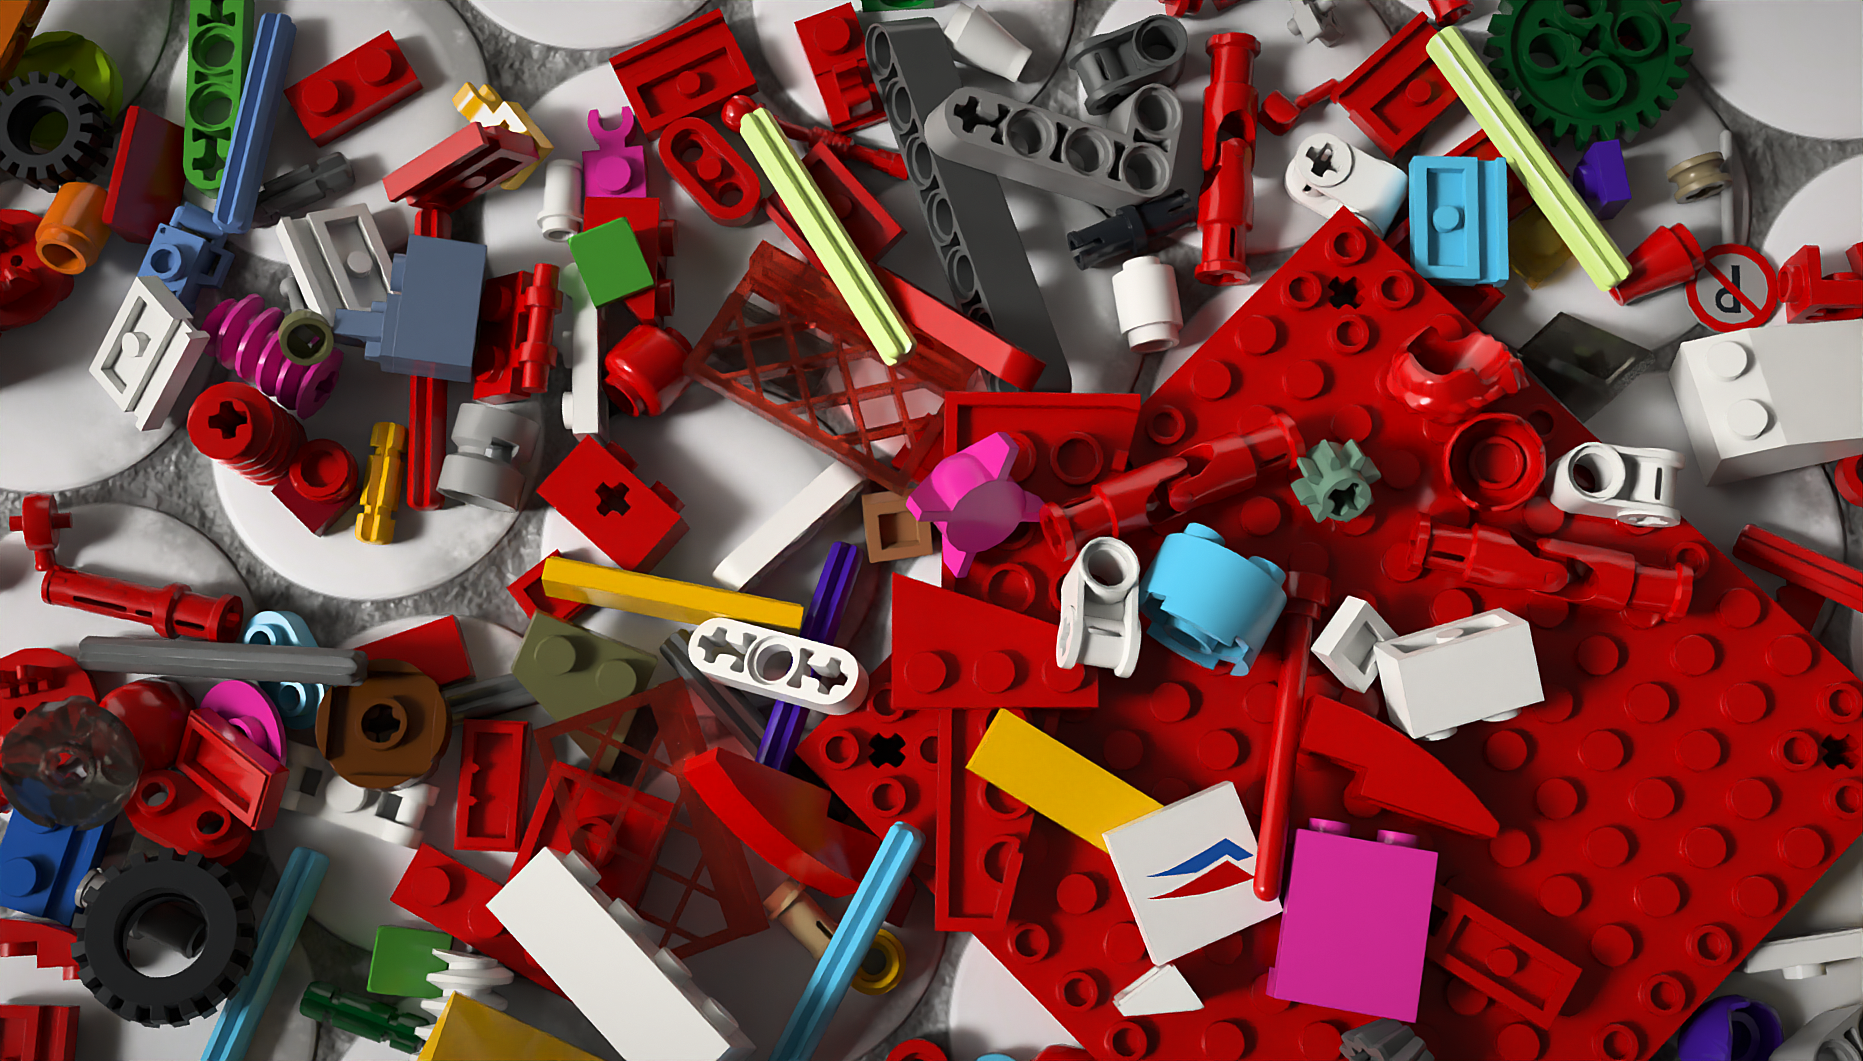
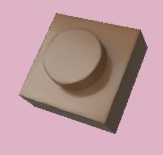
[861,488,933,563]

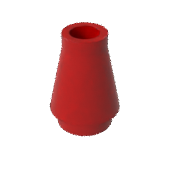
[1608,223,1705,306]

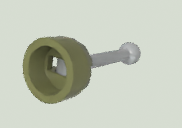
[278,277,334,366]

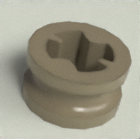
[1666,151,1732,204]

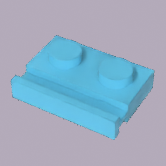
[1409,156,1509,287]

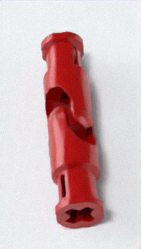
[1194,32,1261,287]
[1039,412,1306,562]
[1405,511,1694,624]

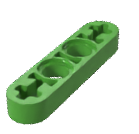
[183,0,255,199]

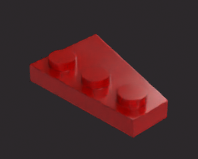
[891,572,1098,710]

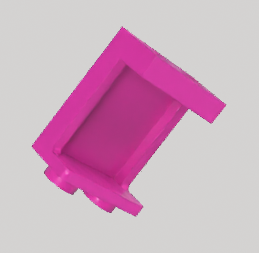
[1266,818,1438,1023]

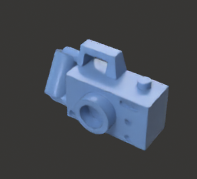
[136,201,235,315]

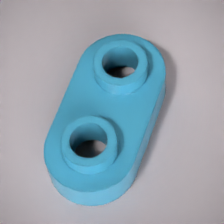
[242,611,338,729]

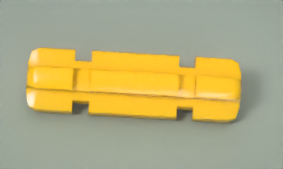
[355,422,409,545]

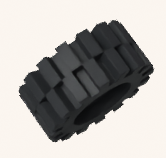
[0,71,114,193]

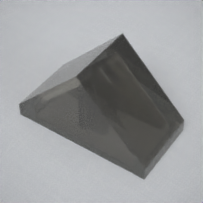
[1516,311,1655,424]

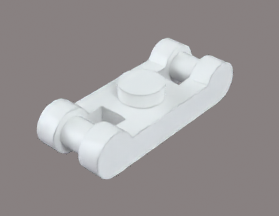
[280,739,440,850]

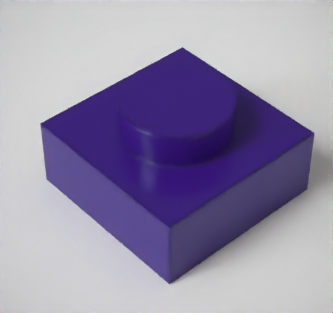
[1573,139,1632,221]

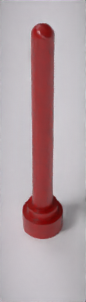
[1253,572,1332,902]

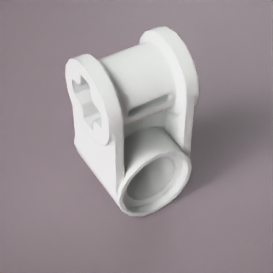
[1284,133,1409,240]
[1544,442,1686,527]
[1056,537,1141,678]

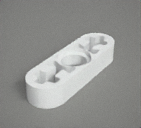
[712,455,871,594]
[688,617,869,715]

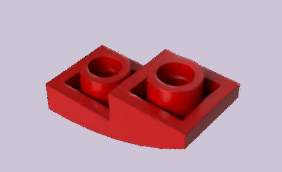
[0,918,130,980]

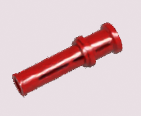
[41,564,244,643]

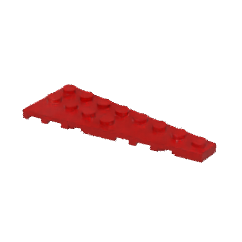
[935,391,1141,933]

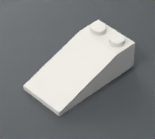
[1668,319,1863,488]

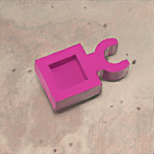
[582,106,650,198]

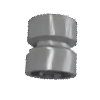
[436,403,541,513]

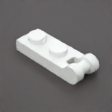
[559,262,609,447]

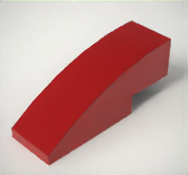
[1298,694,1500,840]
[682,747,881,899]

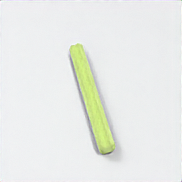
[1426,25,1633,292]
[740,108,917,367]

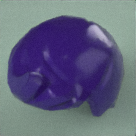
[1677,994,1784,1061]

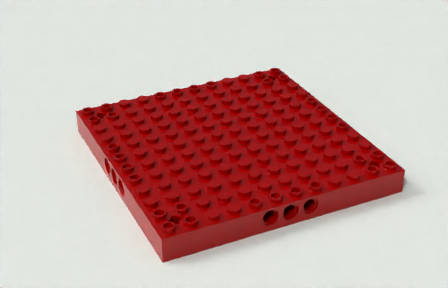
[794,205,1863,1061]

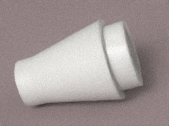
[943,2,1033,83]

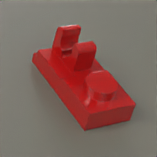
[794,2,888,135]

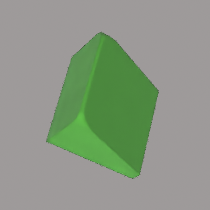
[567,217,655,310]
[367,925,454,999]

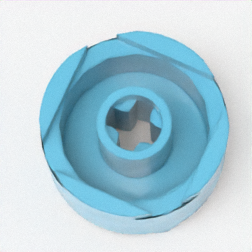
[1138,523,1287,676]

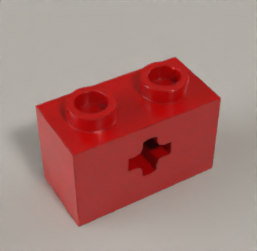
[535,434,690,575]

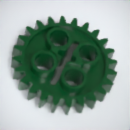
[1483,0,1693,152]

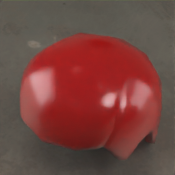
[1441,411,1546,513]
[92,677,197,779]

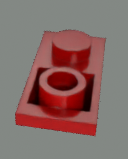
[583,197,678,330]

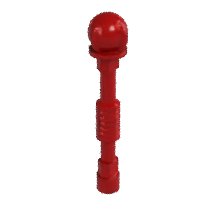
[721,95,909,181]

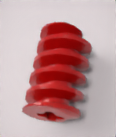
[187,381,308,487]

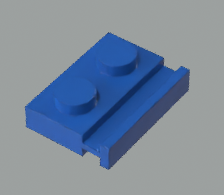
[0,775,123,926]

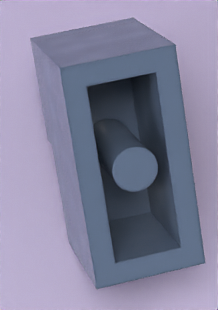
[332,234,487,383]

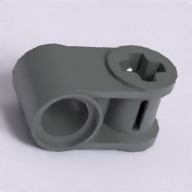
[1065,14,1188,116]

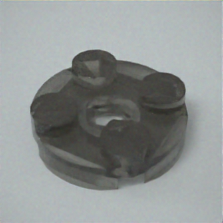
[0,695,145,831]

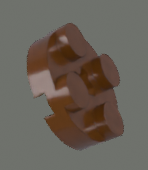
[315,659,453,792]

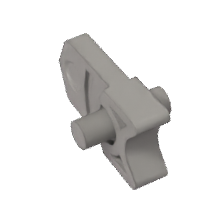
[1287,0,1345,47]

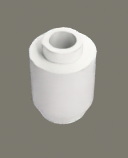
[1112,256,1184,354]

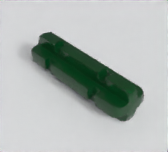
[299,981,430,1054]

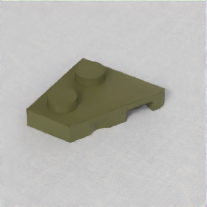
[511,608,658,774]

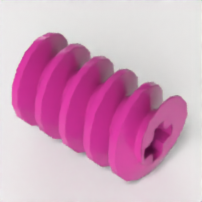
[200,293,344,420]

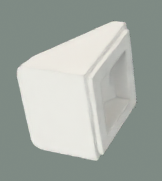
[1112,962,1204,1016]

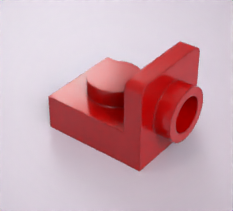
[1777,245,1863,324]

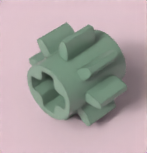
[1291,439,1381,523]

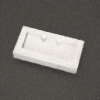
[1732,926,1863,979]

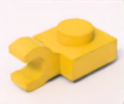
[452,82,555,190]

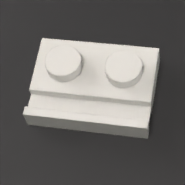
[275,203,401,332]
[89,275,210,431]

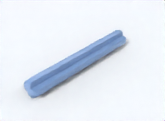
[212,12,297,234]

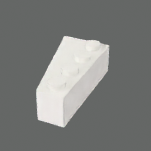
[486,846,758,1061]

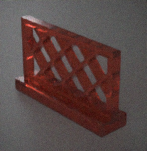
[682,239,980,496]
[533,676,770,960]

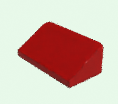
[101,105,187,245]

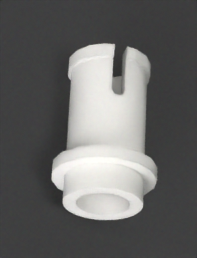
[537,159,584,243]

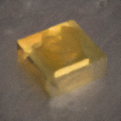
[1508,204,1574,290]

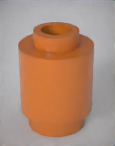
[35,182,113,275]

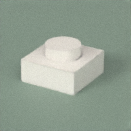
[1310,595,1399,694]

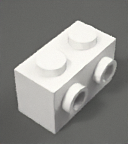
[1373,608,1544,741]

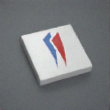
[1102,781,1283,966]

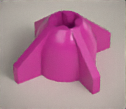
[906,432,1045,578]

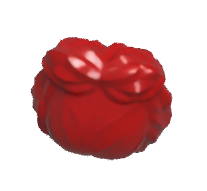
[1386,326,1531,427]

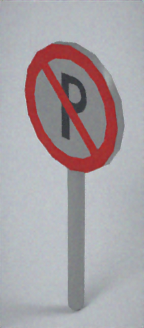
[1683,130,1778,334]

